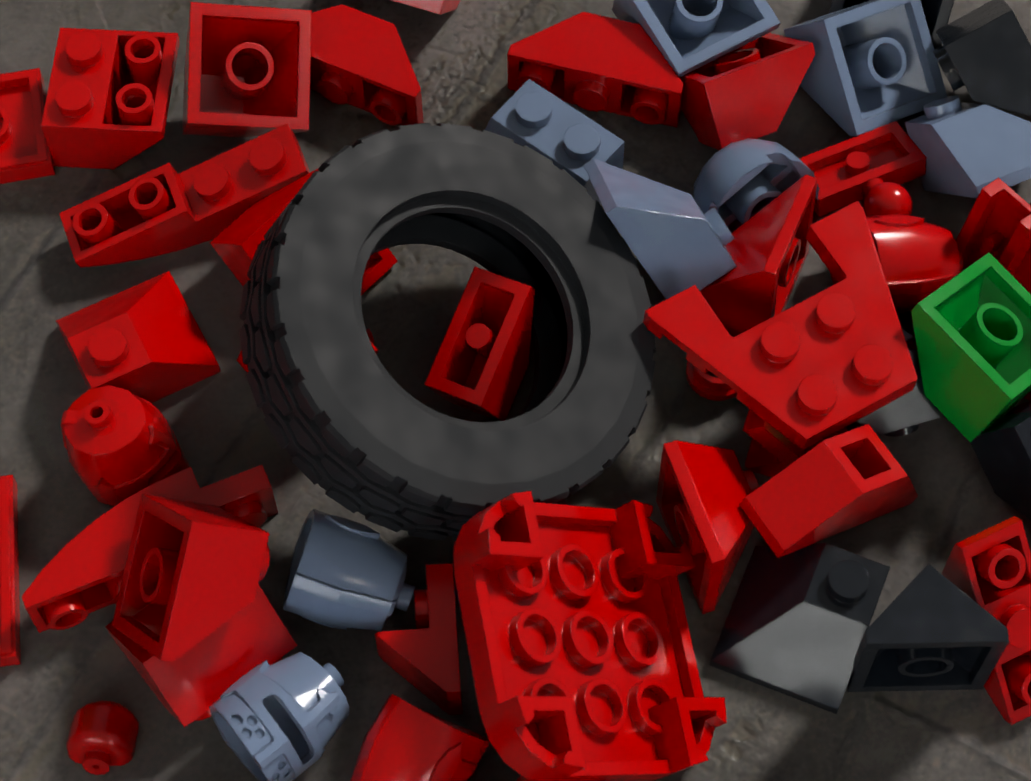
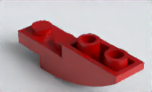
[59,123,310,268]
[21,465,278,633]

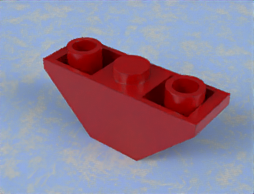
[310,4,423,125]
[507,12,684,128]
[739,424,918,558]
[941,516,1031,725]

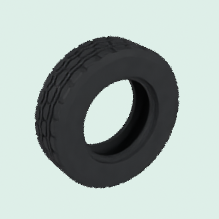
[239,123,656,541]

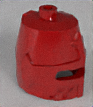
[830,214,963,313]
[61,385,190,507]
[350,694,490,781]

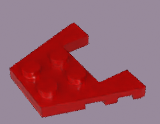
[643,201,918,450]

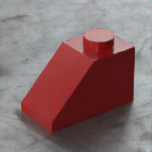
[424,266,535,421]

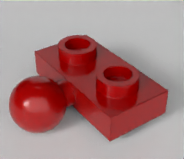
[799,121,927,217]

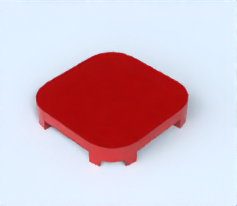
[454,491,727,781]

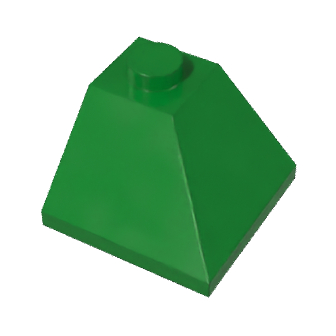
[911,252,1031,443]

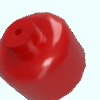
[66,701,139,775]

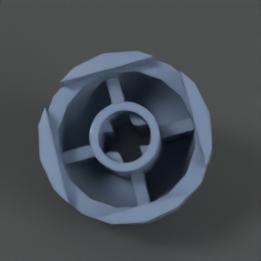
[693,138,819,233]

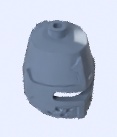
[283,509,415,631]
[209,652,349,781]

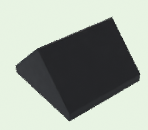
[847,564,1009,692]

